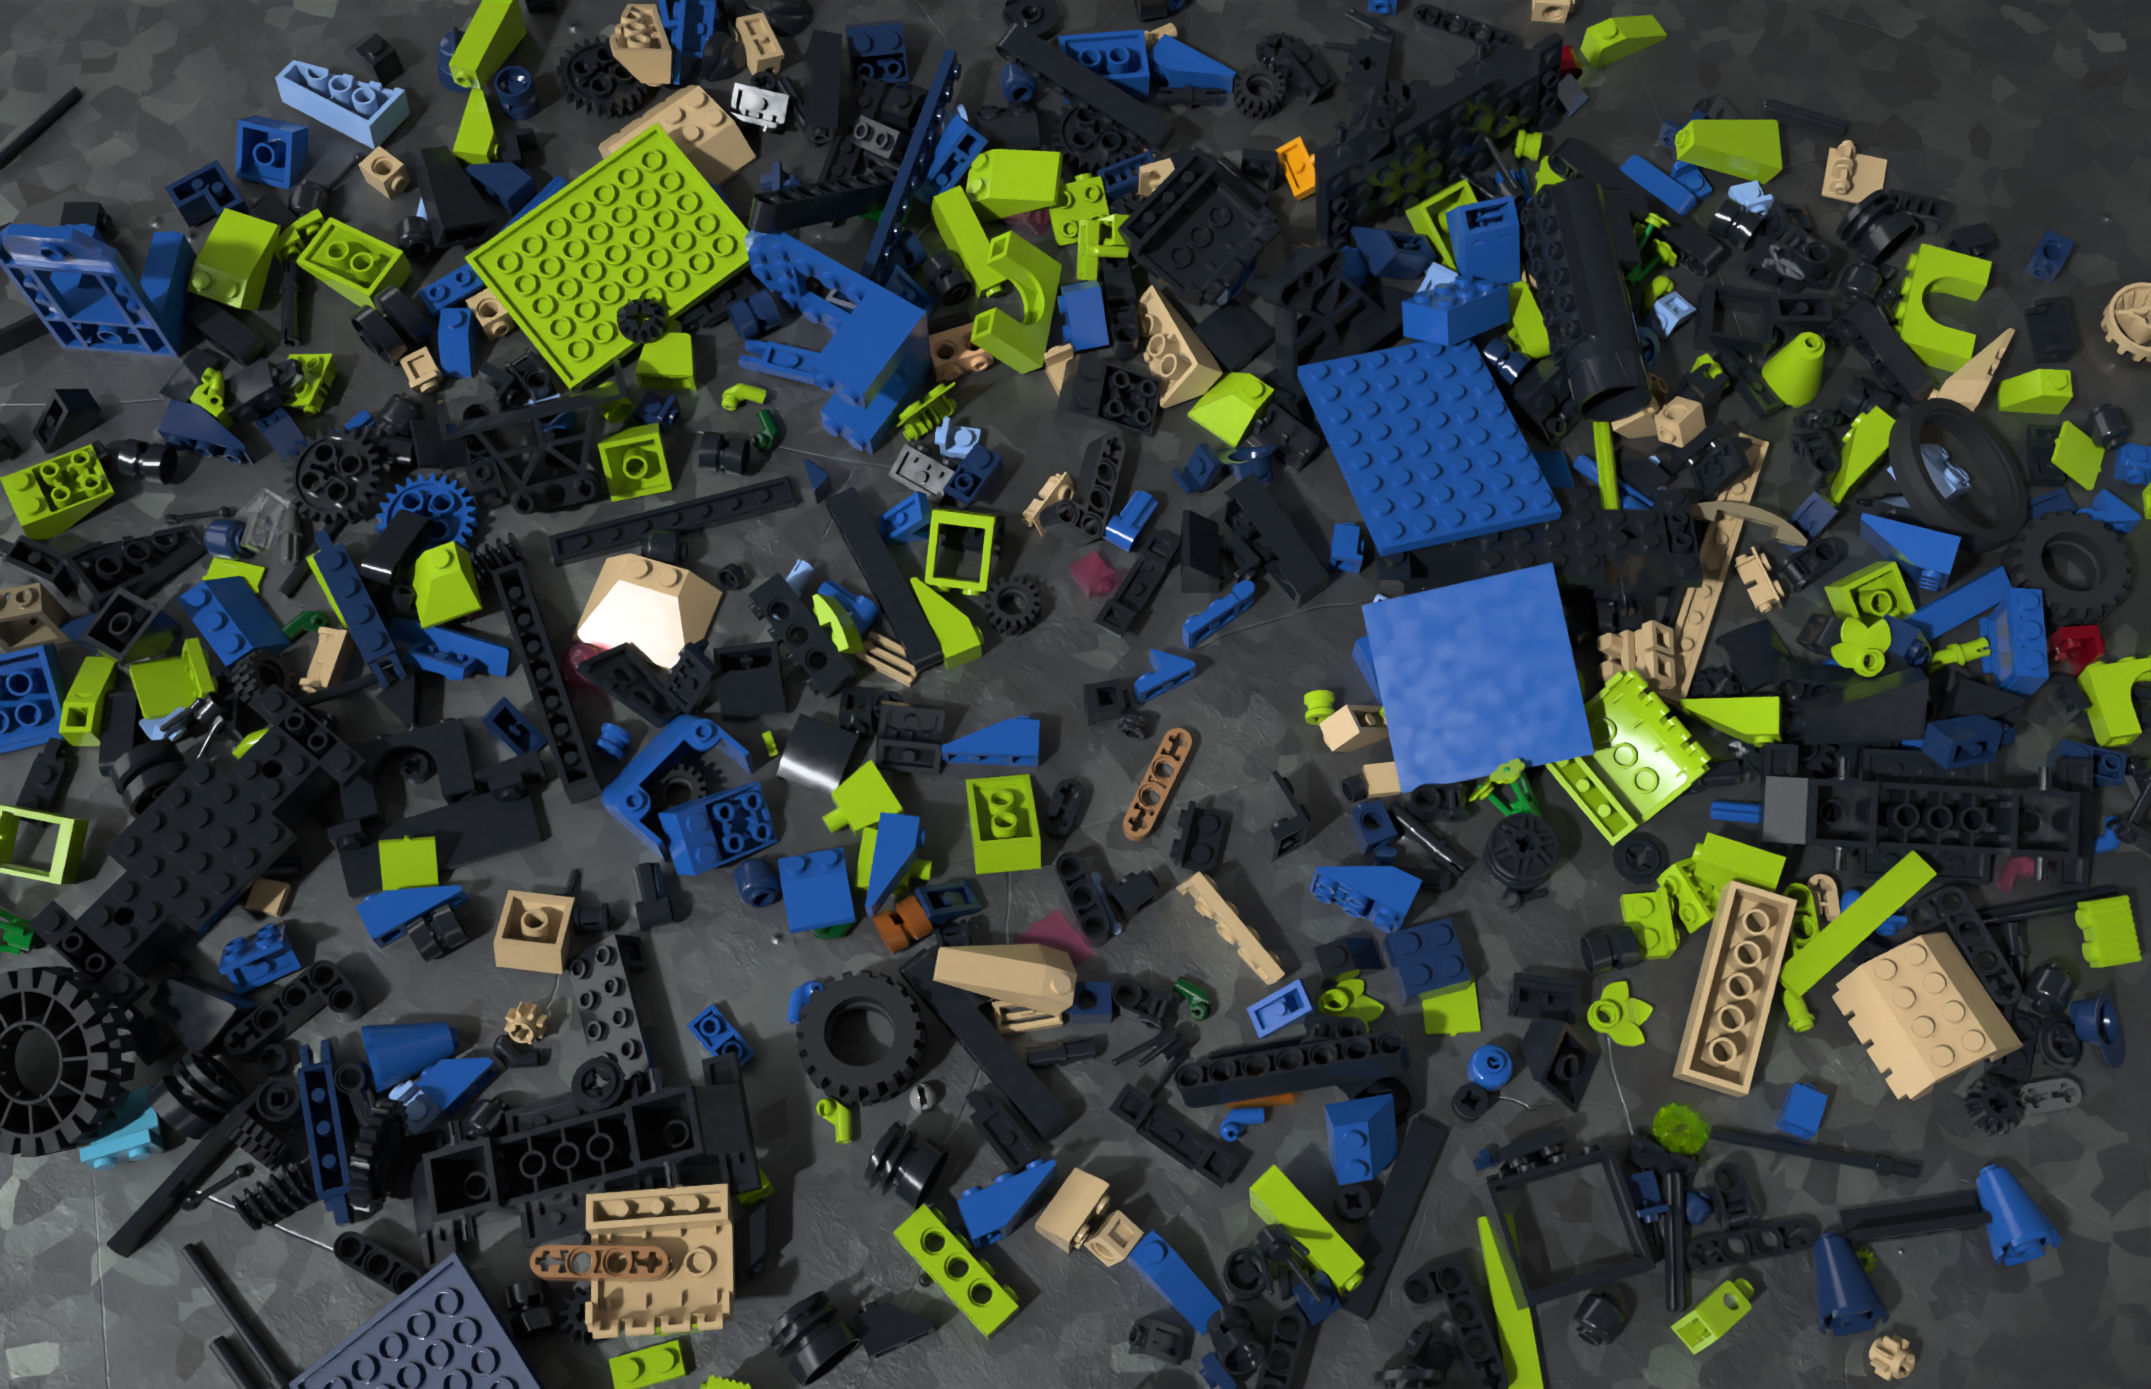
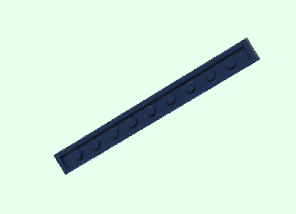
[860,49,962,286]

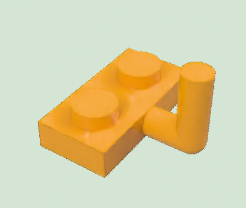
[1275,136,1315,201]

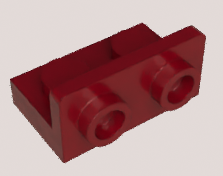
[2046,625,2105,676]

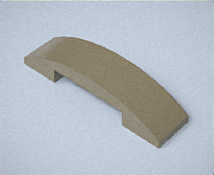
[1690,501,1808,548]

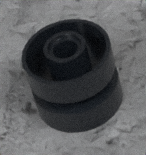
[349,284,432,366]

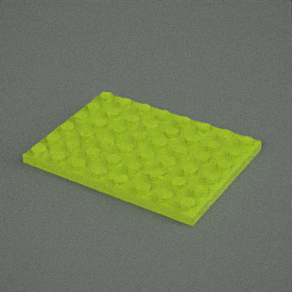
[465,122,750,393]

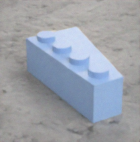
[275,60,411,150]

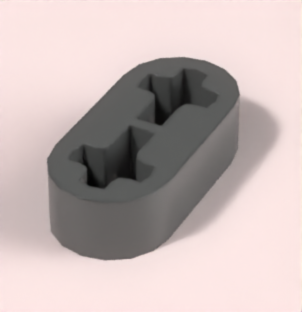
[2014,1078,2082,1117]

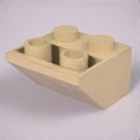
[1611,372,1669,439]
[1035,1167,1111,1254]

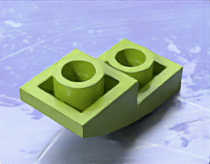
[274,208,326,267]
[812,594,864,654]

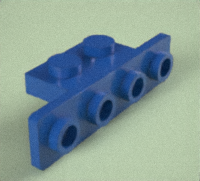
[671,0,716,85]
[390,616,512,681]

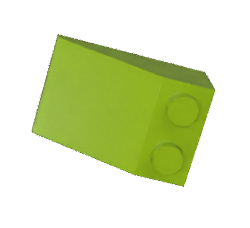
[965,149,1063,223]
[1405,179,1478,275]
[187,208,281,311]
[296,217,413,313]
[1829,406,1896,507]
[1824,561,1929,644]
[966,774,1041,874]

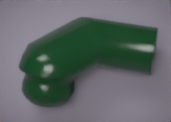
[752,409,780,451]
[281,610,330,641]
[812,909,861,941]
[1173,976,1211,1021]

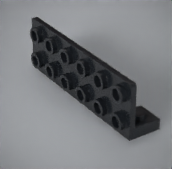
[327,770,542,899]
[566,934,681,1129]

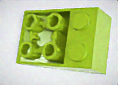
[0,444,115,542]

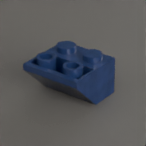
[845,19,909,87]
[1351,226,1437,280]

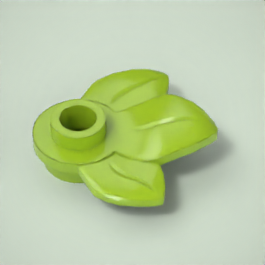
[1831,617,1891,677]
[1317,979,1384,1034]
[1587,981,1653,1047]

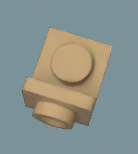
[1044,343,1073,397]

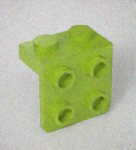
[1048,172,1110,246]
[129,637,218,720]

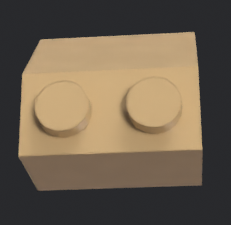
[494,890,575,974]

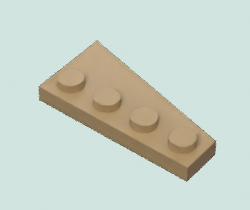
[1176,871,1285,985]

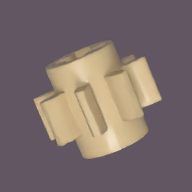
[504,1001,548,1045]
[1869,1334,1915,1381]

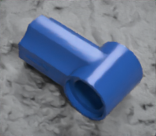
[1103,490,1159,553]
[817,579,880,637]

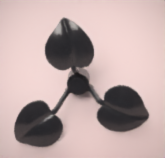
[702,0,814,82]

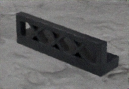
[1835,1193,1992,1247]

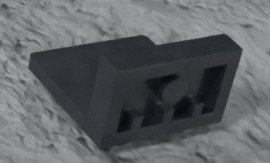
[1264,770,1311,863]

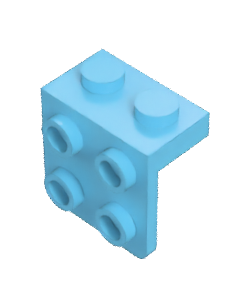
[79,1086,165,1171]

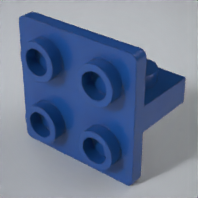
[218,923,302,996]

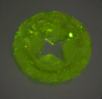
[1653,1103,1708,1155]

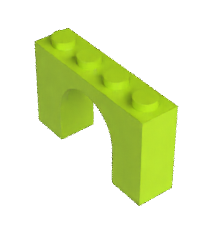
[970,230,1062,374]
[1892,243,1992,373]
[2076,655,2151,749]

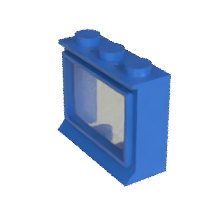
[1979,587,2049,703]

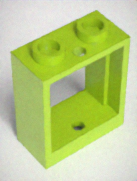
[924,507,997,596]
[0,805,89,885]

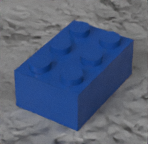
[1402,275,1509,346]

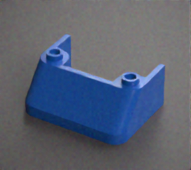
[601,714,756,862]

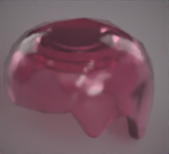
[561,642,605,690]

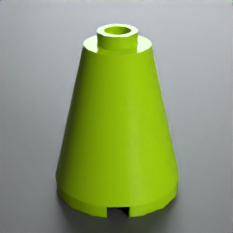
[1761,332,1825,408]

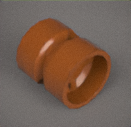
[872,895,933,955]

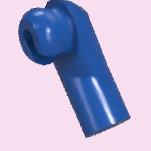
[533,410,577,436]
[2092,815,2121,855]
[786,980,824,1025]

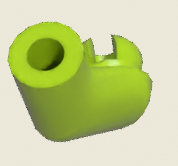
[201,367,224,408]

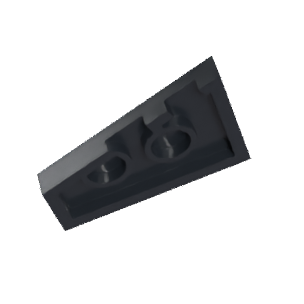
[576,641,684,729]

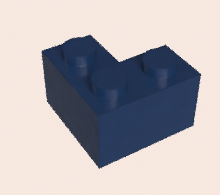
[164,160,249,228]

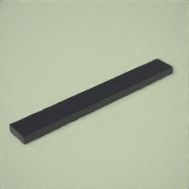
[548,476,797,567]

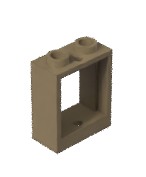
[0,582,71,653]

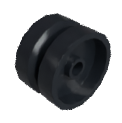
[109,739,189,819]

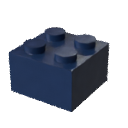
[1382,918,1471,1007]

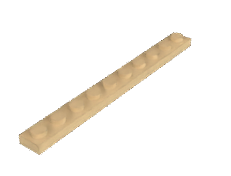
[1655,433,1769,708]

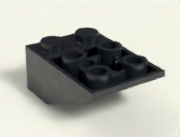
[1055,353,1162,437]

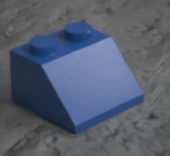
[235,115,309,190]
[778,847,856,934]
[1325,1093,1398,1185]

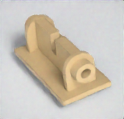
[1022,472,1075,536]
[1735,546,1785,614]

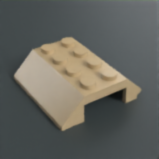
[598,85,757,186]
[1832,932,2023,1101]
[585,1183,735,1339]

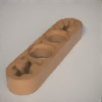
[1123,728,1192,842]
[530,1245,671,1282]

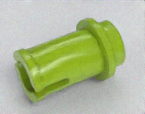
[1779,990,1815,1033]

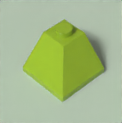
[1188,372,1274,448]
[598,422,672,502]
[408,541,483,630]

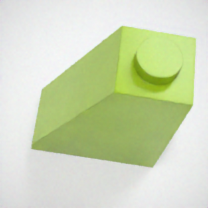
[1691,832,1786,893]

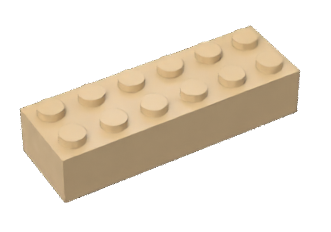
[1673,880,1797,1098]

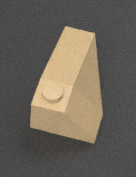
[610,4,672,86]
[1135,285,1223,408]
[1927,328,2015,411]
[933,944,1077,1016]

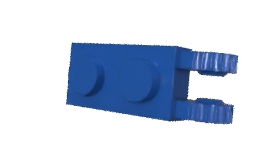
[738,339,820,386]
[1182,580,1255,649]

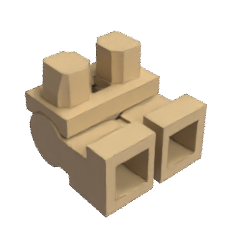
[1597,620,1676,692]

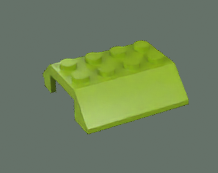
[1544,668,1712,846]

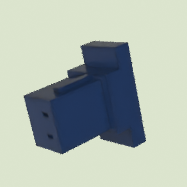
[1473,1148,1496,1171]

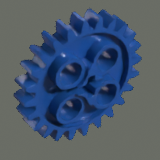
[375,473,479,567]

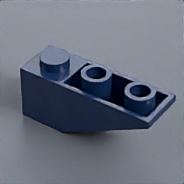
[158,399,255,464]

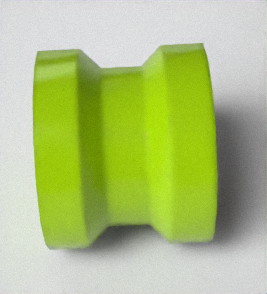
[1513,129,1542,161]
[1304,690,1336,725]

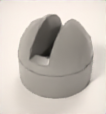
[909,1084,937,1113]

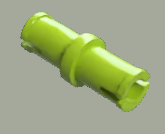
[1924,637,1990,674]

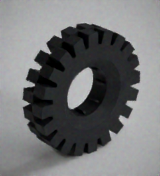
[0,966,135,1157]

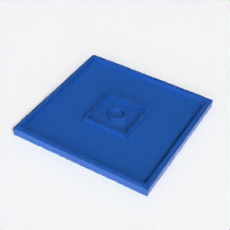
[1361,563,1595,793]

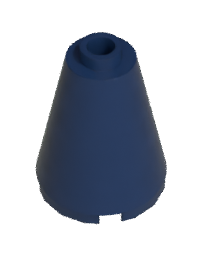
[1813,1232,1890,1336]

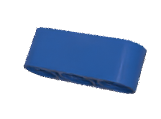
[1618,155,1697,218]

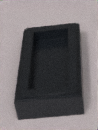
[159,347,222,404]

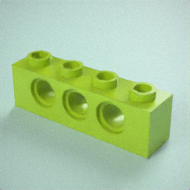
[893,1204,1019,1341]

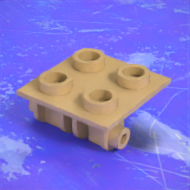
[1821,140,1887,204]

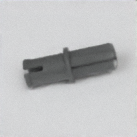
[277,506,303,567]

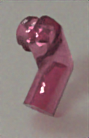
[1996,857,2034,893]

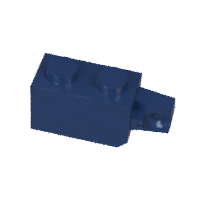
[1921,714,2016,770]

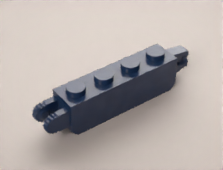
[313,529,408,689]
[297,1038,355,1228]

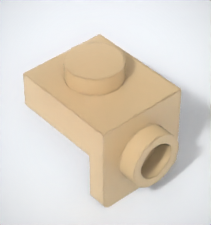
[399,346,445,394]

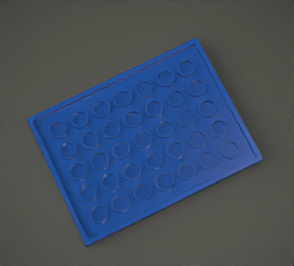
[1297,337,1562,557]

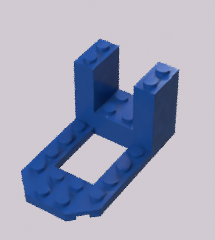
[0,223,197,358]
[744,229,933,455]

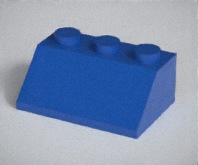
[1058,29,1150,104]
[176,576,292,673]

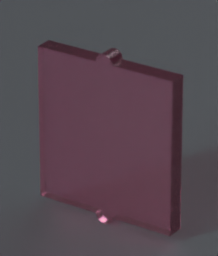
[1013,909,1092,967]

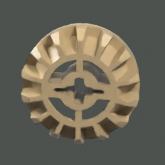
[2101,282,2151,362]

